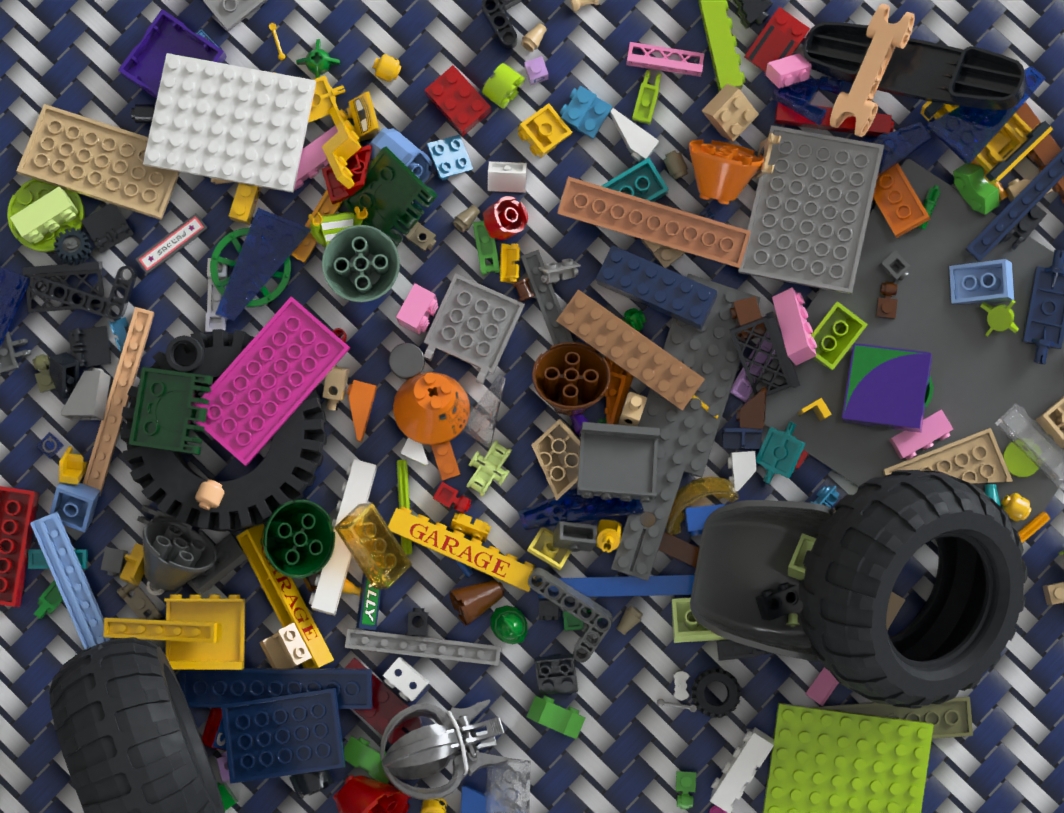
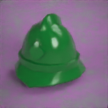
[491,605,527,645]

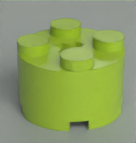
[482,63,526,109]

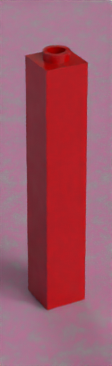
[774,101,894,138]

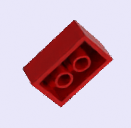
[425,65,491,136]

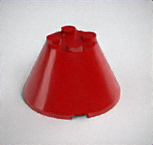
[333,775,411,813]

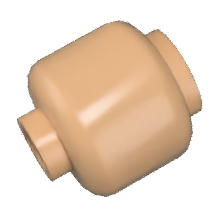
[195,480,224,510]

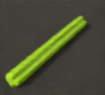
[397,460,412,555]

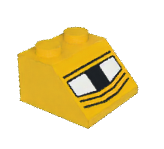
[346,91,380,142]

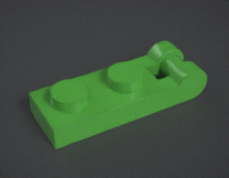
[473,221,500,275]

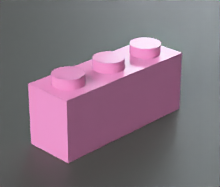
[889,409,953,460]

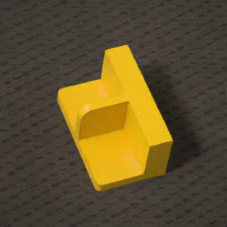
[59,446,88,485]
[119,543,144,586]

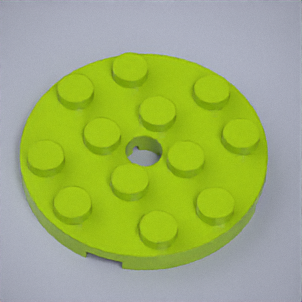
[7,179,85,253]

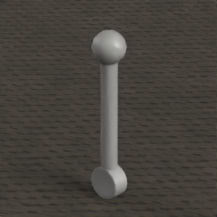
[657,699,697,712]

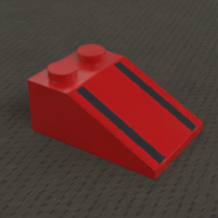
[744,7,810,73]

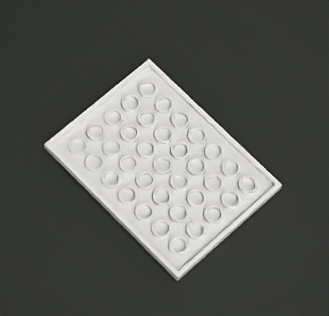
[143,53,316,193]

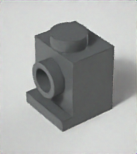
[878,250,911,282]

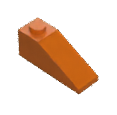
[347,380,377,443]

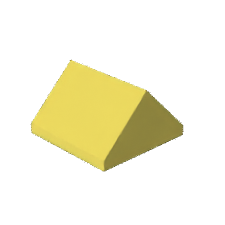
[527,526,571,571]

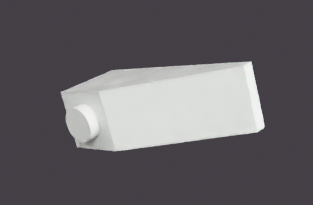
[610,108,659,162]

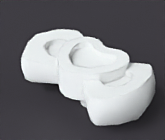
[673,671,690,701]

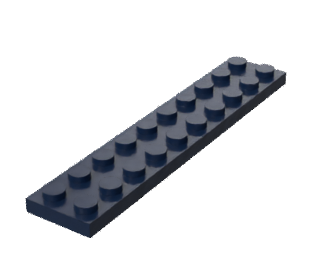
[180,668,373,709]

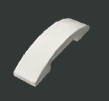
[205,258,228,333]

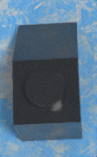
[49,352,79,400]

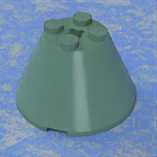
[322,225,400,302]

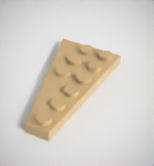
[883,428,1013,484]

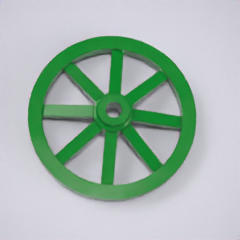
[210,228,291,308]

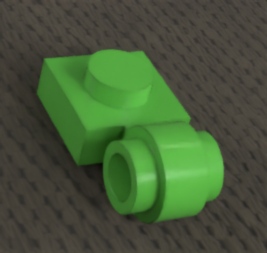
[675,771,696,809]

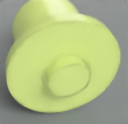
[786,613,800,627]

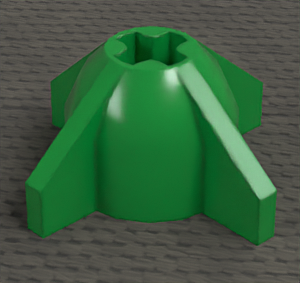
[296,39,340,78]

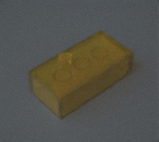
[334,502,412,589]

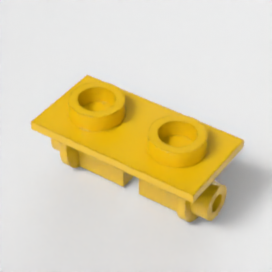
[500,243,520,284]
[450,513,491,542]

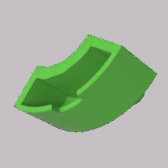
[953,162,999,215]
[526,695,585,739]
[343,736,389,783]

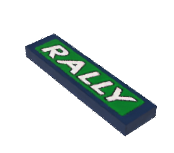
[356,551,386,630]

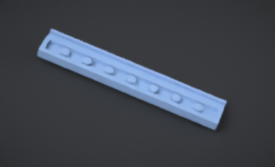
[30,512,112,649]

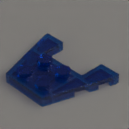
[772,76,844,125]

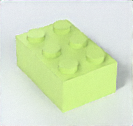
[10,187,79,243]

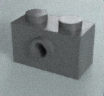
[553,521,597,552]

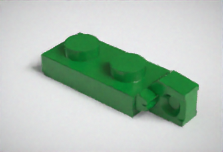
[34,580,63,619]

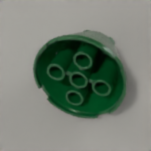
[260,500,335,579]

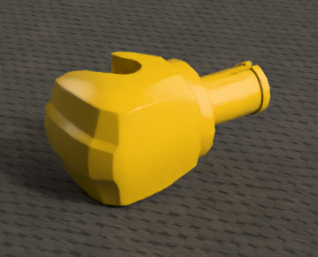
[596,519,622,553]

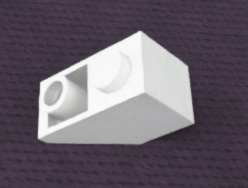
[727,451,756,492]

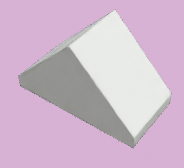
[401,438,429,466]

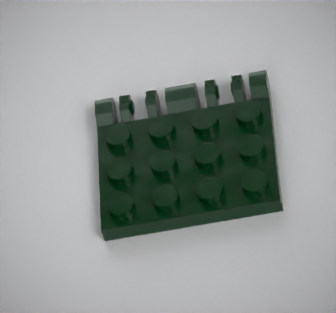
[342,146,437,248]
[129,367,213,455]

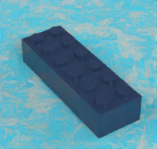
[596,245,717,330]

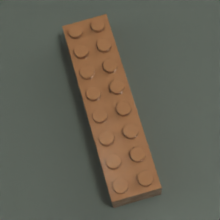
[556,289,705,411]

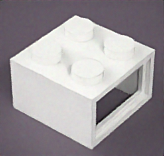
[383,657,430,701]

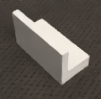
[488,161,527,193]

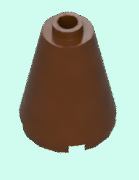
[449,580,505,626]

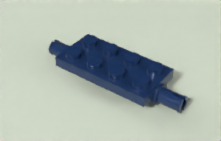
[1022,250,1064,365]

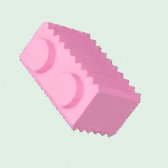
[766,53,812,89]

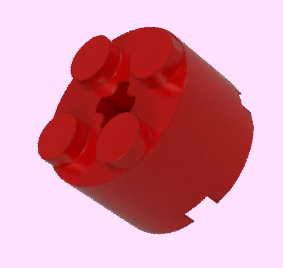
[483,196,528,240]

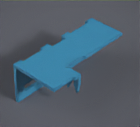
[109,317,129,352]

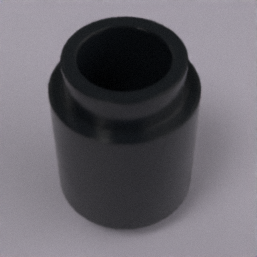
[131,104,155,123]

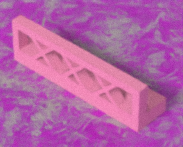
[626,42,704,77]

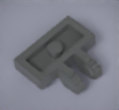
[0,331,31,374]

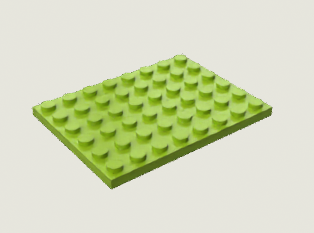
[763,703,934,813]

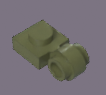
[32,354,56,393]

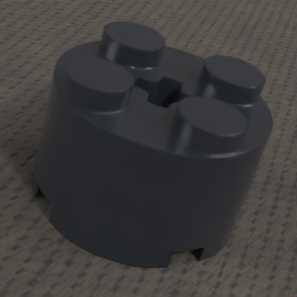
[289,770,334,800]

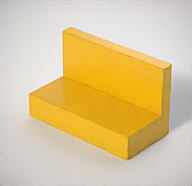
[797,398,832,422]

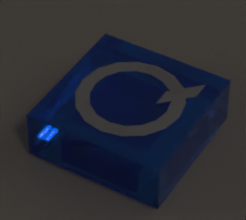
[37,432,64,459]

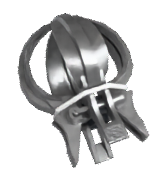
[380,699,509,800]

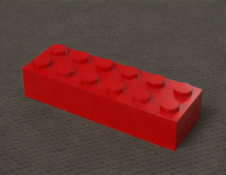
[0,486,40,607]

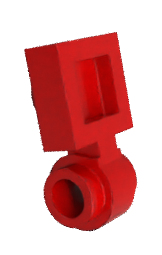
[433,482,471,514]

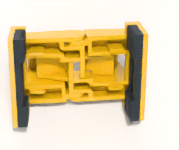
[921,101,1053,185]

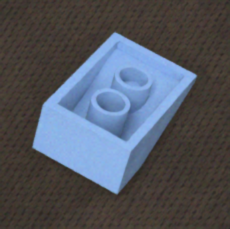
[949,259,1014,304]

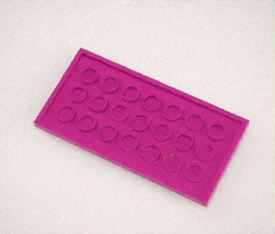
[194,297,350,466]

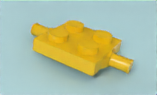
[308,75,345,123]

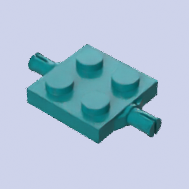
[756,421,806,484]

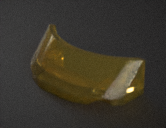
[666,477,740,536]

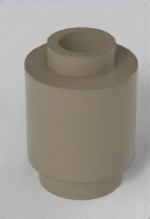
[663,150,688,180]

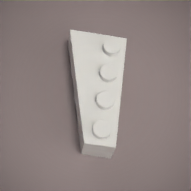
[710,727,775,813]

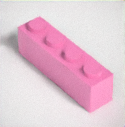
[294,126,338,190]
[772,288,817,365]

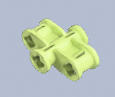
[466,440,512,497]

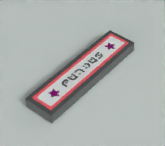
[136,213,208,275]

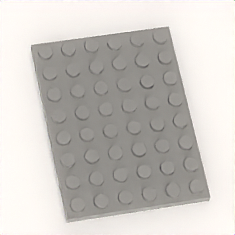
[738,125,884,294]

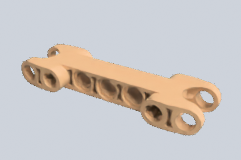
[830,4,915,137]

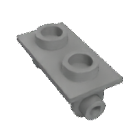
[538,259,581,284]

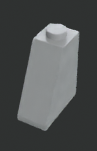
[61,368,111,420]

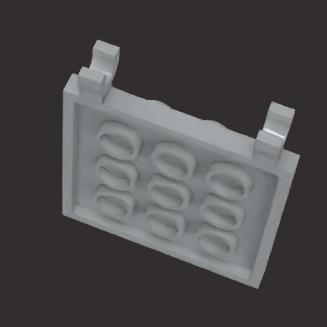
[424,273,525,385]

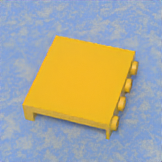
[164,595,245,670]

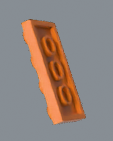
[873,157,930,238]

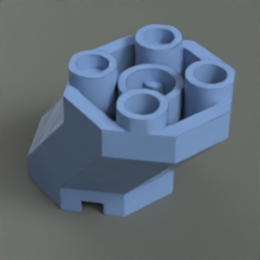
[369,128,432,183]

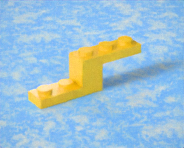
[322,106,361,189]

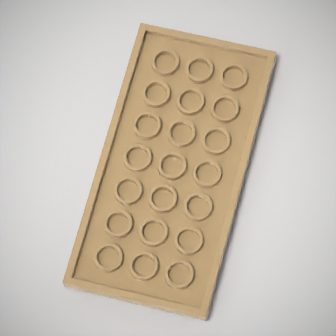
[16,104,180,220]

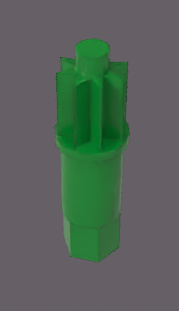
[916,185,941,230]

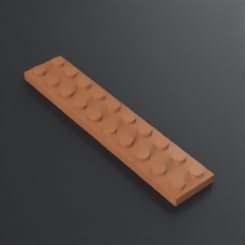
[557,176,751,268]

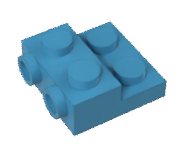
[560,86,613,139]

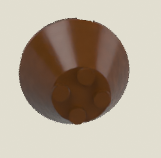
[532,342,610,416]

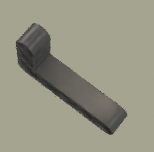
[528,568,613,663]

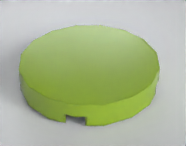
[1002,439,1042,477]

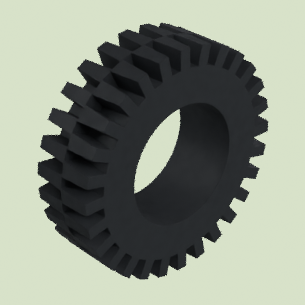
[120,329,327,532]

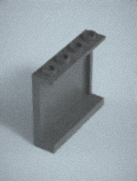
[577,422,660,503]

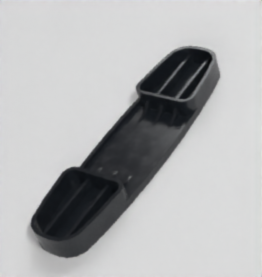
[803,22,1027,110]

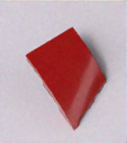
[322,145,372,204]

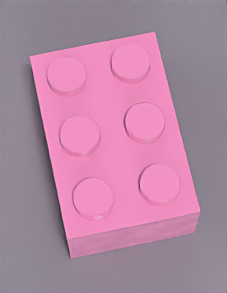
[396,283,439,336]

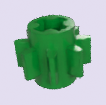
[621,308,647,331]

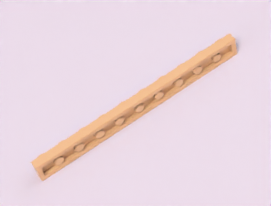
[83,307,155,496]

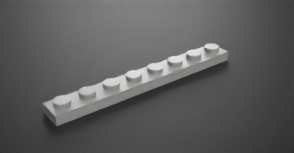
[345,628,501,666]

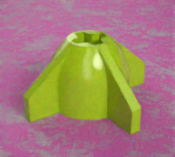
[980,300,1019,337]

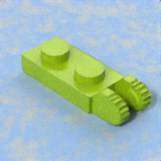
[632,70,662,125]

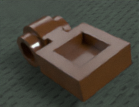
[875,281,898,319]

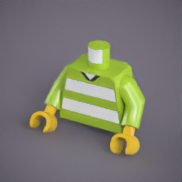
[308,207,368,247]

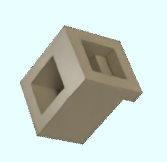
[406,222,437,253]

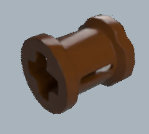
[512,278,535,302]

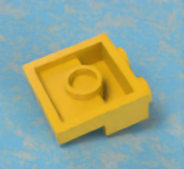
[518,103,572,158]

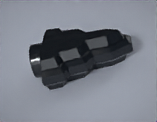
[733,0,773,29]

